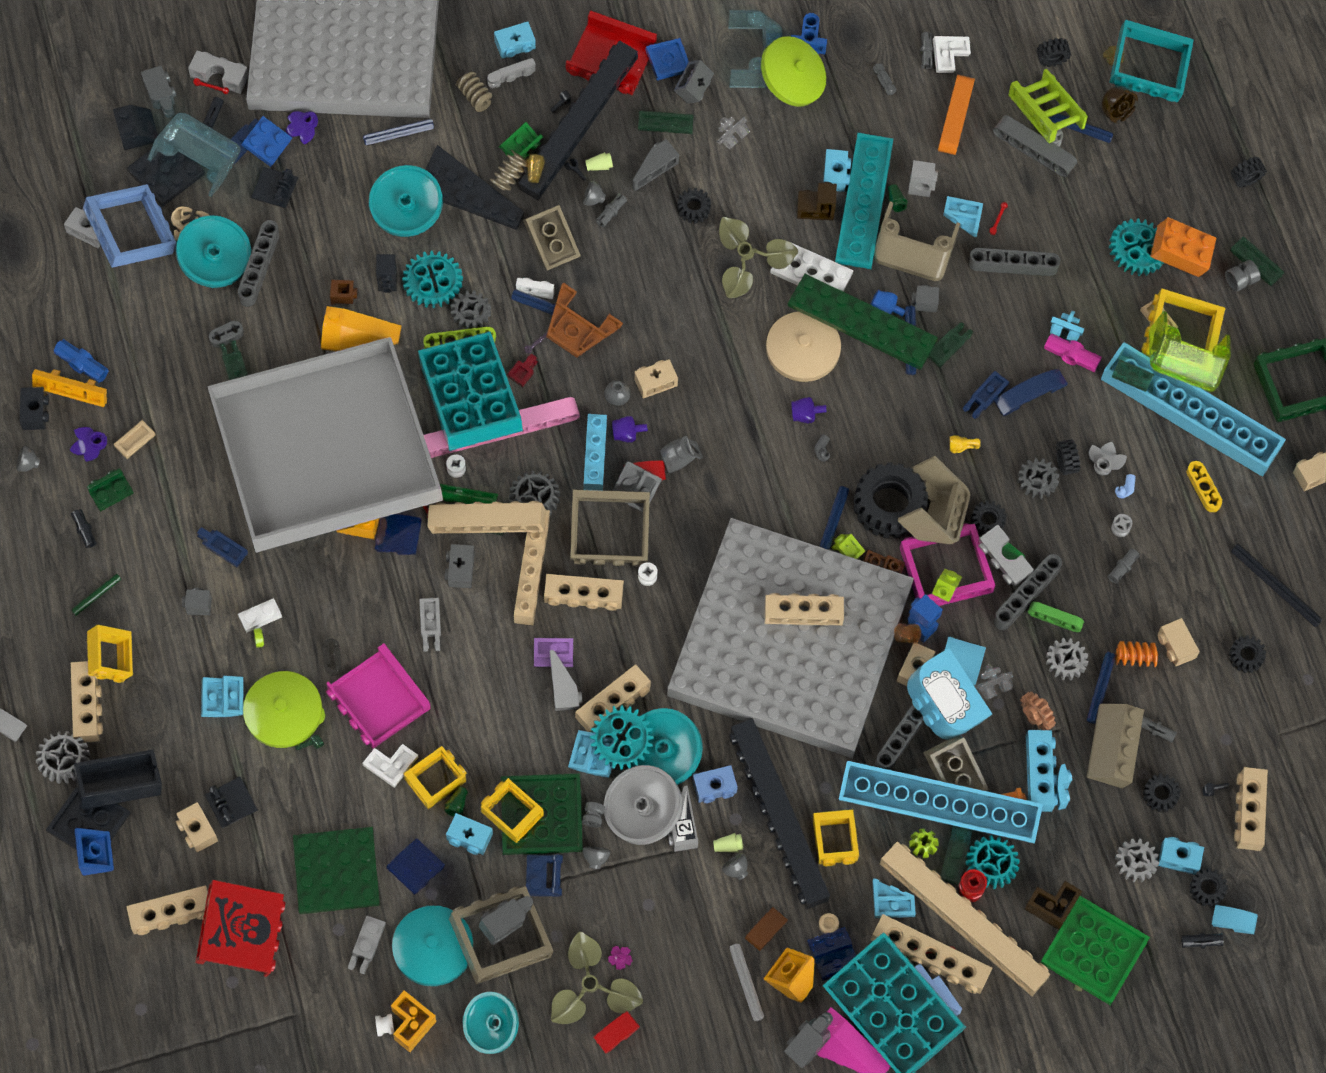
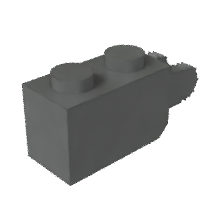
[141,66,176,118]
[479,896,534,945]
[784,1012,833,1068]

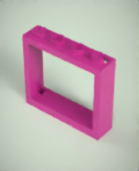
[900,523,995,606]

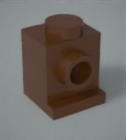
[330,280,358,305]

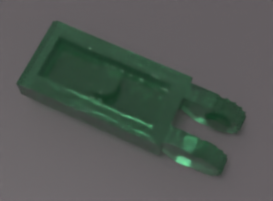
[928,322,974,368]
[220,340,248,380]

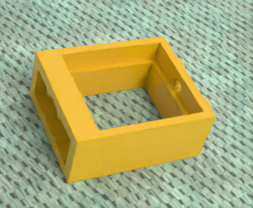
[87,625,133,683]
[404,746,467,809]
[481,778,544,843]
[812,810,859,866]

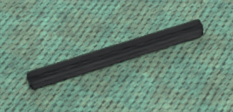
[1231,544,1323,627]

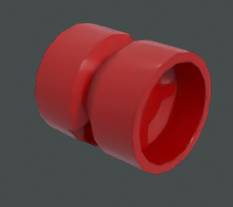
[958,869,987,902]

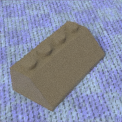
[1087,704,1144,788]

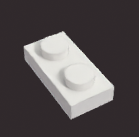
[516,278,554,299]
[238,598,282,633]

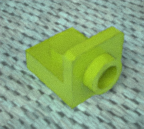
[831,534,865,559]

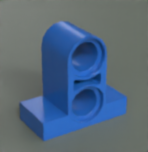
[791,13,827,54]

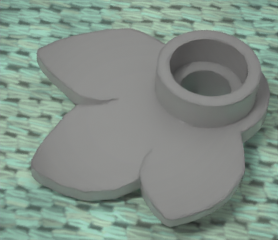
[1089,442,1127,475]

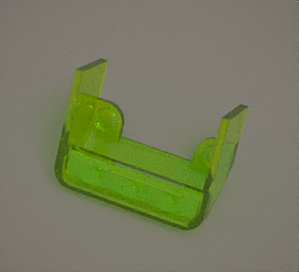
[1149,311,1231,392]

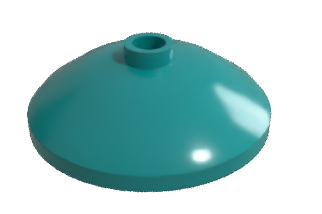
[463,992,519,1054]

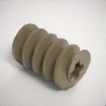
[455,72,492,112]
[490,150,529,191]

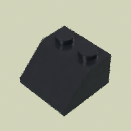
[113,105,160,151]

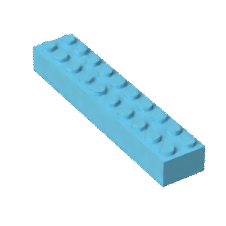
[1101,342,1286,477]
[839,761,1043,843]

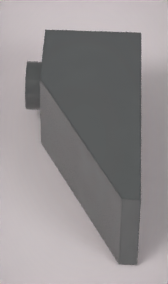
[633,139,679,191]

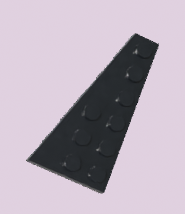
[425,145,524,230]

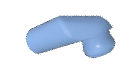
[1115,474,1135,498]

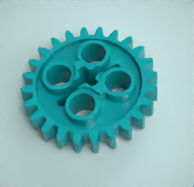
[1109,218,1164,276]
[402,251,463,308]
[590,705,654,770]

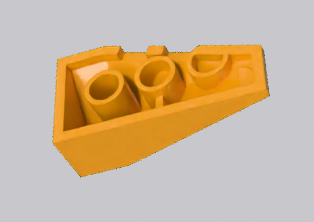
[321,306,402,351]

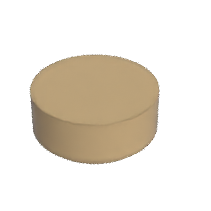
[819,913,839,935]

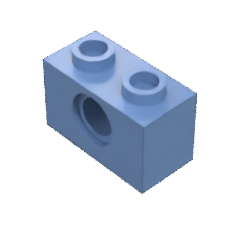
[692,765,737,803]

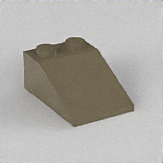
[523,205,581,271]
[923,736,989,791]

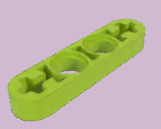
[423,327,496,349]

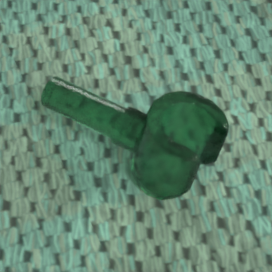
[295,735,324,750]

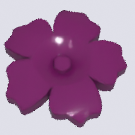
[608,946,633,970]

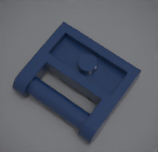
[526,855,563,897]

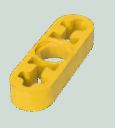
[1187,461,1222,512]

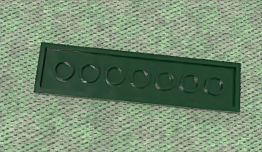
[788,274,938,370]

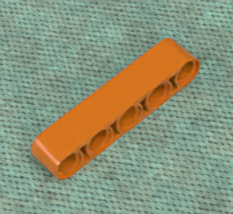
[938,75,975,155]

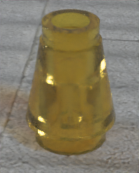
[527,154,545,183]

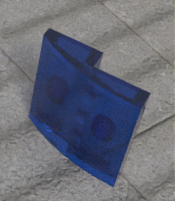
[375,514,422,555]
[386,838,445,895]
[807,927,856,981]

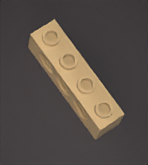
[544,574,624,611]
[765,593,844,626]
[71,661,103,743]
[575,664,651,732]
[1234,767,1268,851]
[126,886,208,935]

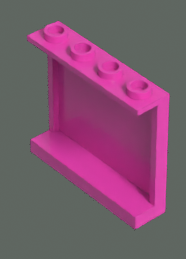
[326,643,431,749]

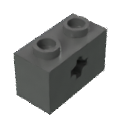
[674,60,714,104]
[445,544,475,588]

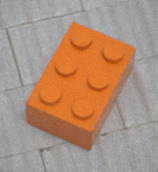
[1150,217,1216,277]

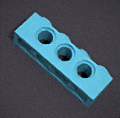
[584,414,607,491]
[1026,730,1058,812]

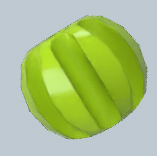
[909,828,939,858]

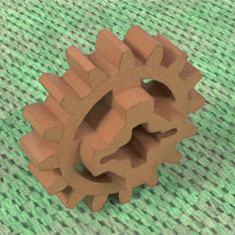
[1020,692,1056,730]

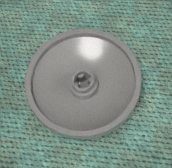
[604,765,682,845]

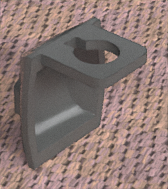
[660,436,703,473]

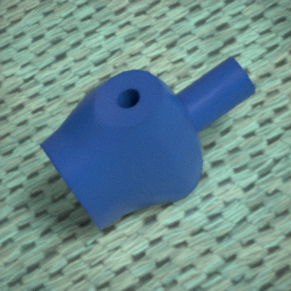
[870,289,905,317]

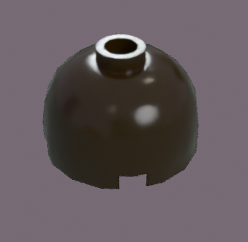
[1101,86,1138,123]

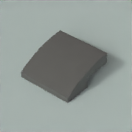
[612,460,662,512]

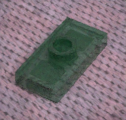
[1112,359,1154,392]

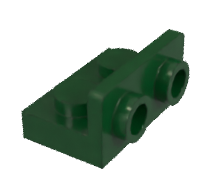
[87,468,134,512]

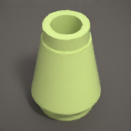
[585,152,613,171]
[713,833,743,853]

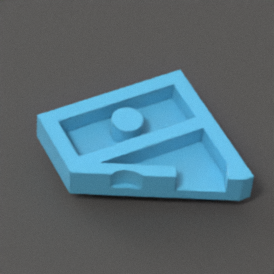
[943,196,983,237]
[872,879,915,918]

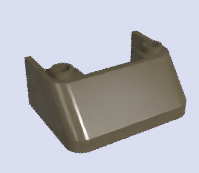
[873,202,960,281]
[897,456,970,544]

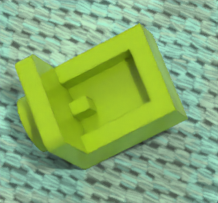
[932,569,962,602]

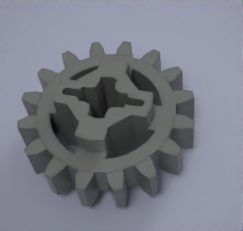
[451,291,491,329]
[1017,458,1059,499]

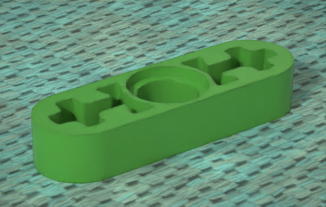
[1028,602,1084,632]

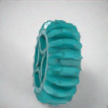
[966,835,1020,889]

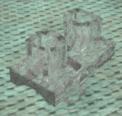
[716,117,751,149]
[975,665,1014,700]

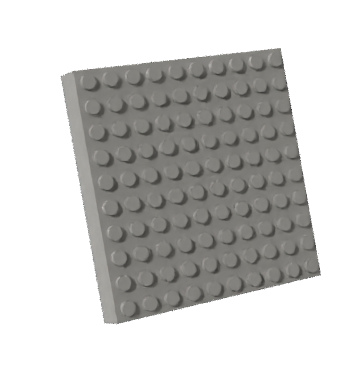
[246,0,439,118]
[208,337,443,552]
[667,518,914,759]

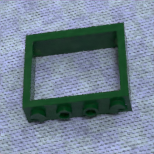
[1253,338,1326,423]

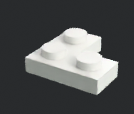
[933,36,971,73]
[362,744,418,788]

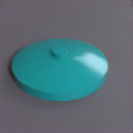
[369,165,443,237]
[176,216,251,288]
[624,708,703,785]
[392,906,473,986]

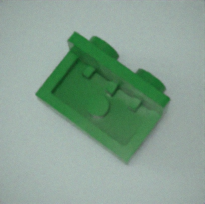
[499,122,543,159]

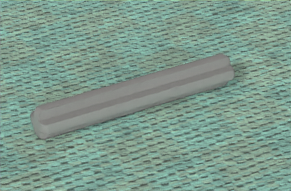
[730,944,764,1021]

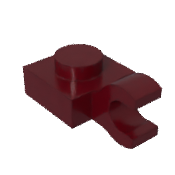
[507,354,538,387]

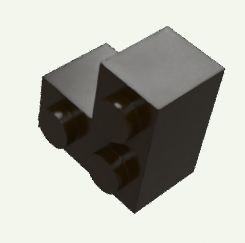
[797,182,837,221]
[1024,881,1082,930]

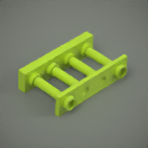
[1009,69,1088,143]

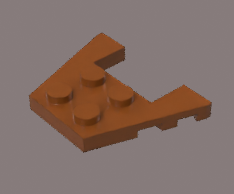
[546,283,623,358]

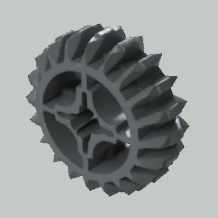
[509,470,561,516]

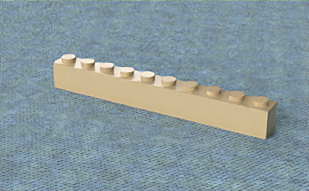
[880,842,1050,996]

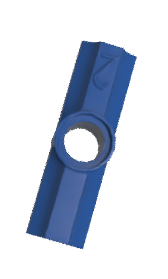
[53,339,109,383]

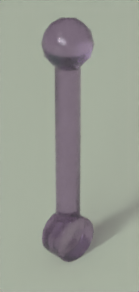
[525,332,547,354]

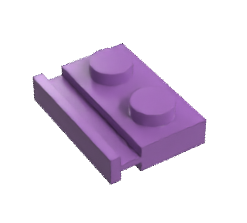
[534,638,573,667]

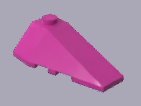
[817,1007,891,1073]

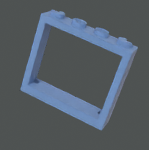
[83,184,177,268]

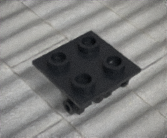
[251,167,299,208]
[204,777,258,828]

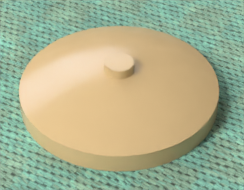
[766,312,841,382]

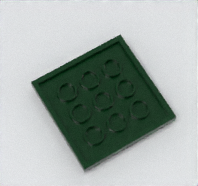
[501,774,583,855]
[293,827,380,914]

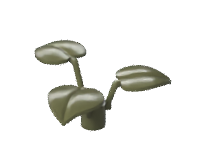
[719,217,798,298]
[551,932,643,1024]

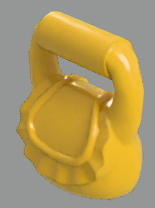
[950,435,980,454]

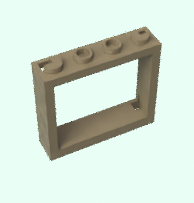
[570,490,650,567]
[449,886,554,985]

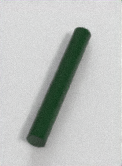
[71,574,122,616]

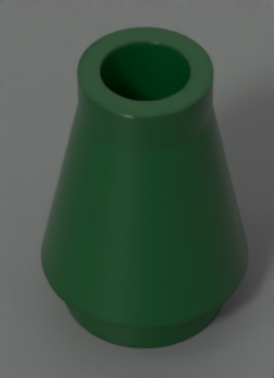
[888,184,908,212]
[445,787,468,817]

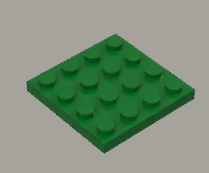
[1040,896,1150,1005]

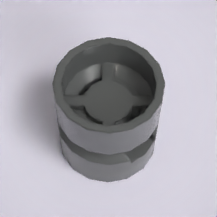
[1225,260,1260,292]

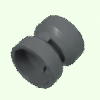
[582,802,605,828]

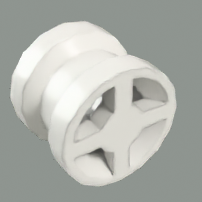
[446,454,466,478]
[638,562,657,586]
[375,1014,394,1036]

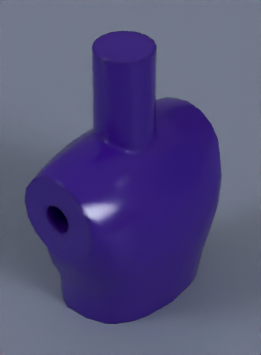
[791,397,827,423]
[612,416,648,442]

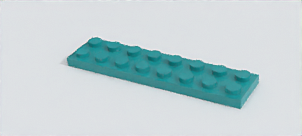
[835,133,893,269]

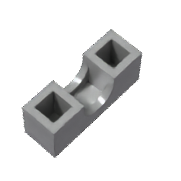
[188,51,249,94]
[978,525,1034,586]

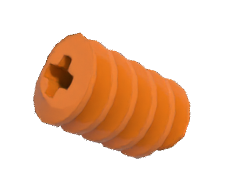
[1115,641,1158,667]

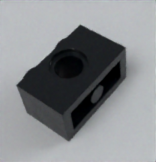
[376,254,397,293]
[20,387,49,430]

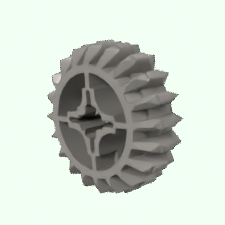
[36,730,90,784]

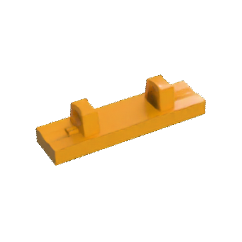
[32,369,107,407]

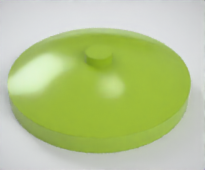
[761,36,826,107]
[243,671,322,748]

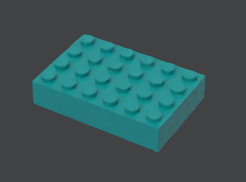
[418,331,523,451]
[823,932,966,1073]

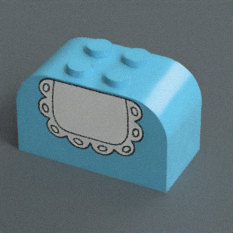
[907,648,992,740]

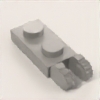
[487,58,535,89]
[420,598,441,651]
[348,916,386,974]

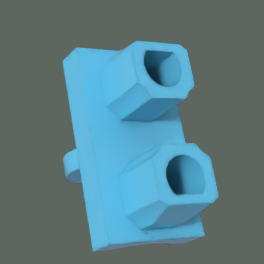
[1050,311,1084,342]

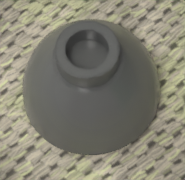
[583,181,606,206]
[604,380,631,406]
[16,446,40,472]
[583,846,611,869]
[722,853,748,880]

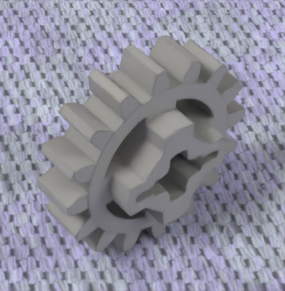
[1046,638,1089,680]
[1115,839,1159,882]

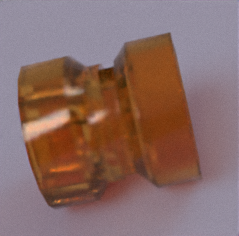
[894,623,921,643]

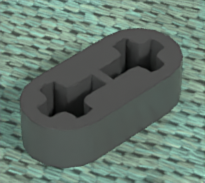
[209,321,244,348]

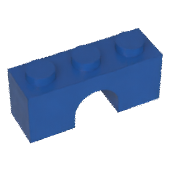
[906,594,943,643]

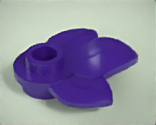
[286,111,318,145]
[70,427,107,462]

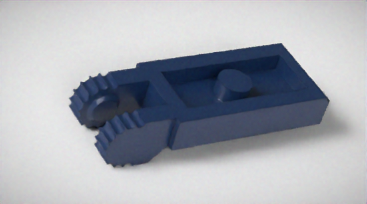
[963,371,1009,419]

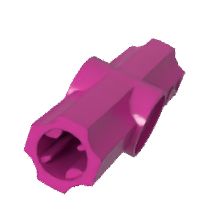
[1044,333,1102,372]

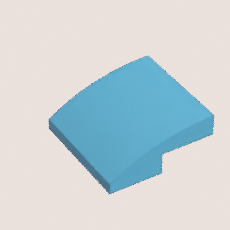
[945,637,986,685]
[201,676,243,717]
[568,730,619,778]

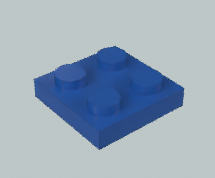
[645,38,689,80]
[241,116,292,167]

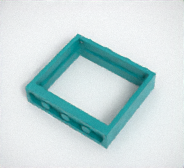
[1109,20,1194,102]

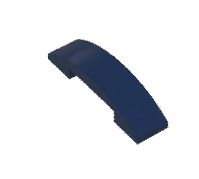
[994,369,1068,416]

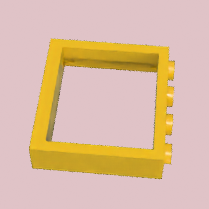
[1141,289,1225,380]

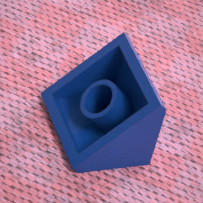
[75,828,114,876]

